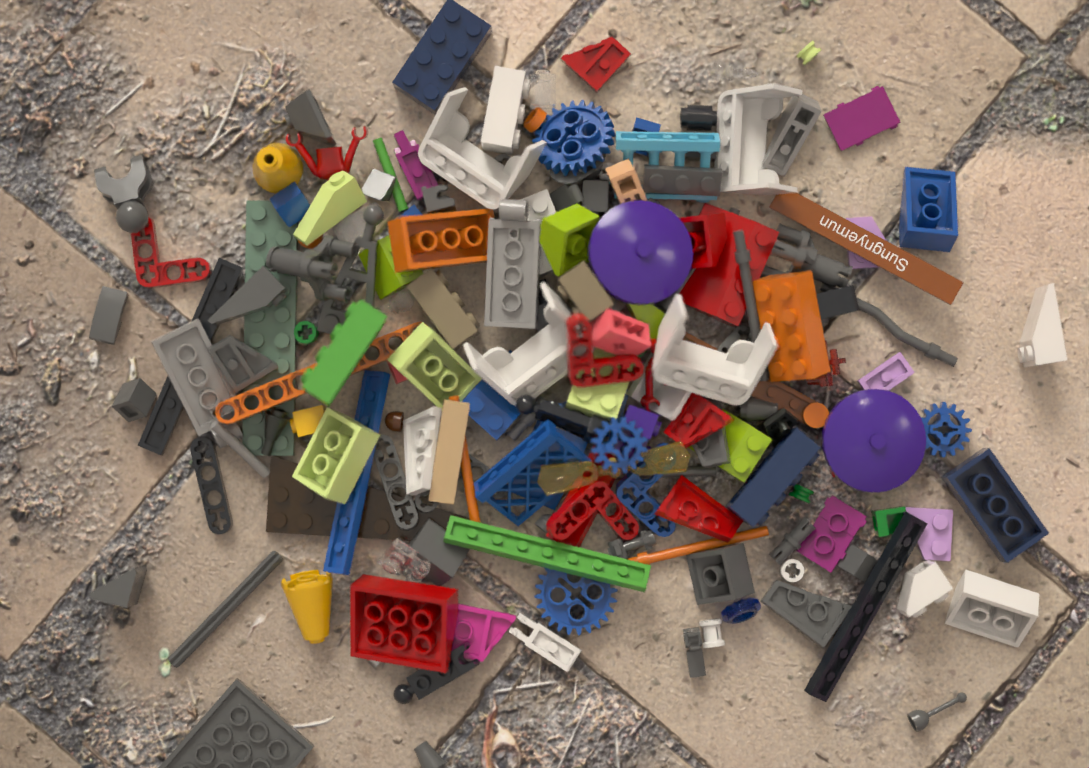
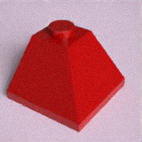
[679,213,727,269]

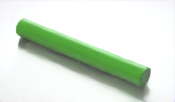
[373,138,408,212]

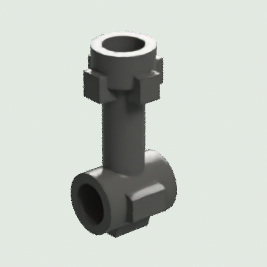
[607,530,657,559]

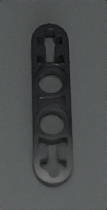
[190,437,233,534]

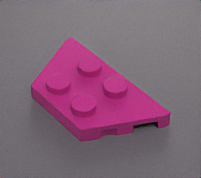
[452,603,516,662]

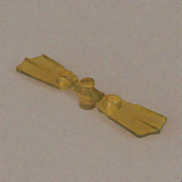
[537,441,691,496]

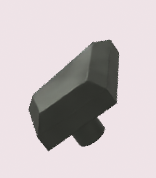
[764,408,798,446]

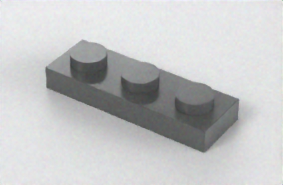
[643,164,722,196]

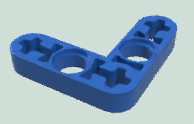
[616,443,677,537]

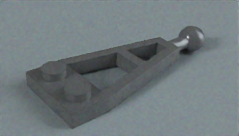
[317,205,384,334]

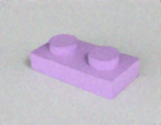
[857,352,915,391]

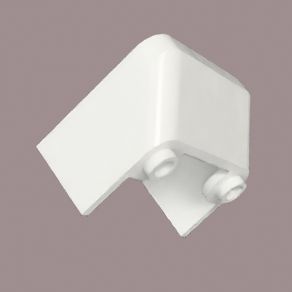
[714,83,802,195]
[418,87,547,209]
[463,282,595,406]
[652,294,778,405]

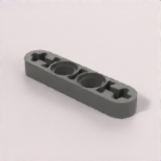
[374,434,419,531]

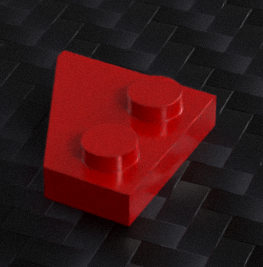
[561,37,631,93]
[664,393,734,448]

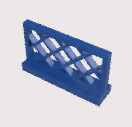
[474,420,592,526]

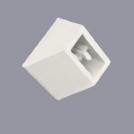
[897,560,953,618]

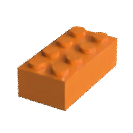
[388,208,494,273]
[752,270,830,382]

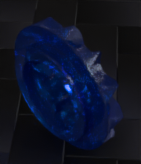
[721,597,761,624]

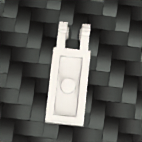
[509,613,582,672]

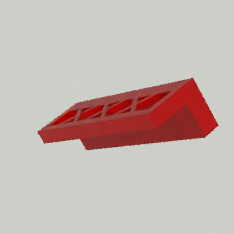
[546,445,620,547]

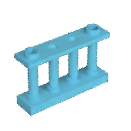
[614,131,720,203]

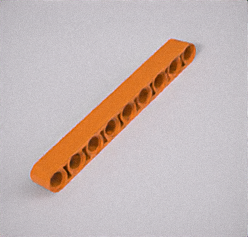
[215,322,430,425]

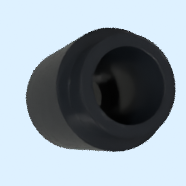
[680,105,717,131]

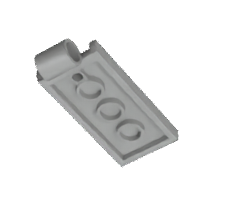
[484,199,542,329]
[151,319,243,449]

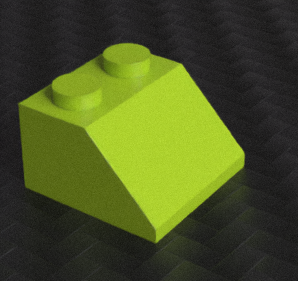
[539,203,600,277]
[358,235,424,300]

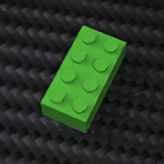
[301,299,387,407]

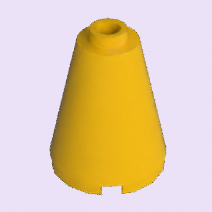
[252,143,304,194]
[281,570,333,644]

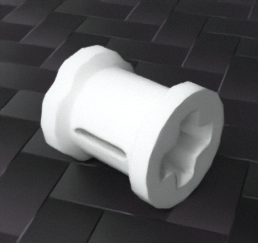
[699,619,725,648]

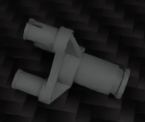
[759,223,853,288]
[266,235,359,303]

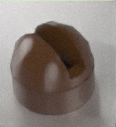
[385,411,404,432]

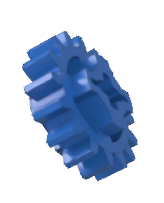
[921,402,972,457]
[590,417,647,473]

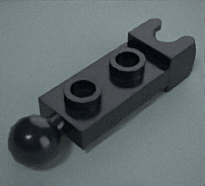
[516,395,610,446]
[393,642,480,704]

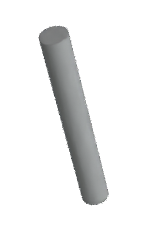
[210,420,270,478]

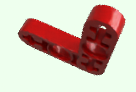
[131,217,212,288]
[566,313,644,387]
[546,479,639,540]

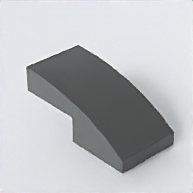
[89,286,129,345]

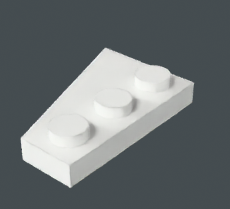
[403,406,442,495]

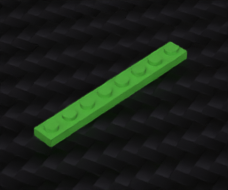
[444,515,651,593]

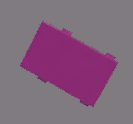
[823,86,901,151]
[797,495,867,573]

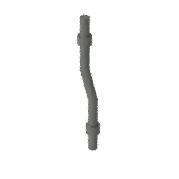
[820,283,958,367]

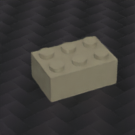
[557,261,614,324]
[407,268,480,352]

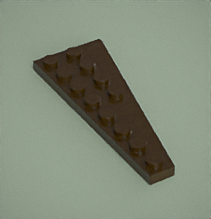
[266,457,470,541]

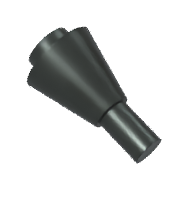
[261,407,290,456]

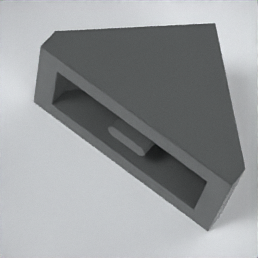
[836,544,877,583]

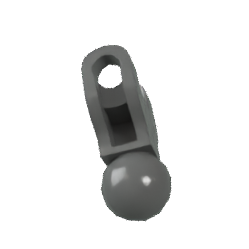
[94,155,153,233]

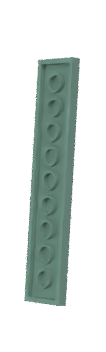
[242,200,298,456]

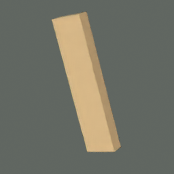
[428,399,470,504]

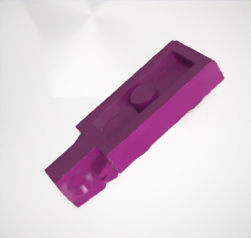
[394,130,438,201]

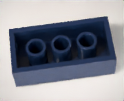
[392,0,492,115]
[725,427,821,527]
[941,448,1049,563]

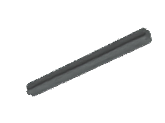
[168,551,283,668]

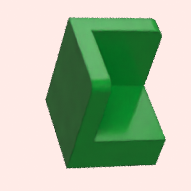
[871,506,906,537]

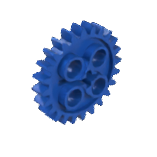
[532,100,616,176]
[534,568,618,636]

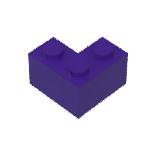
[610,405,661,463]

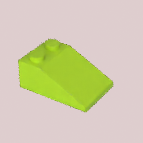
[688,408,772,483]

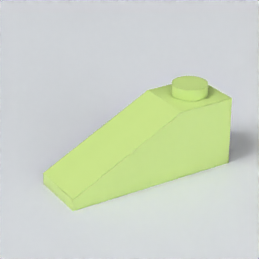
[293,170,367,246]

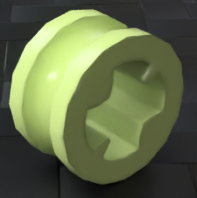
[796,41,821,66]

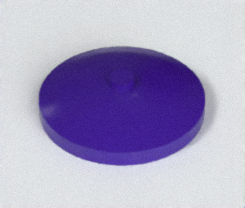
[588,200,693,305]
[822,389,926,492]

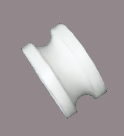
[780,559,804,582]

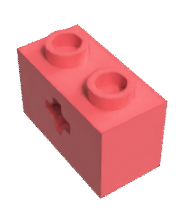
[590,309,651,356]

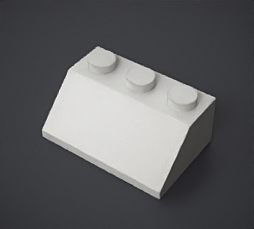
[945,570,1039,648]

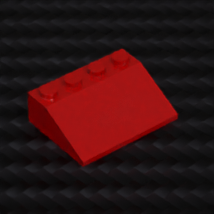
[678,203,779,327]
[350,574,458,673]

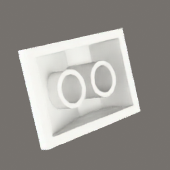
[1017,283,1067,368]

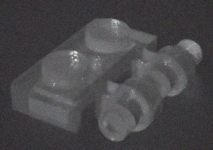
[377,538,430,583]

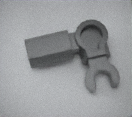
[683,627,706,678]

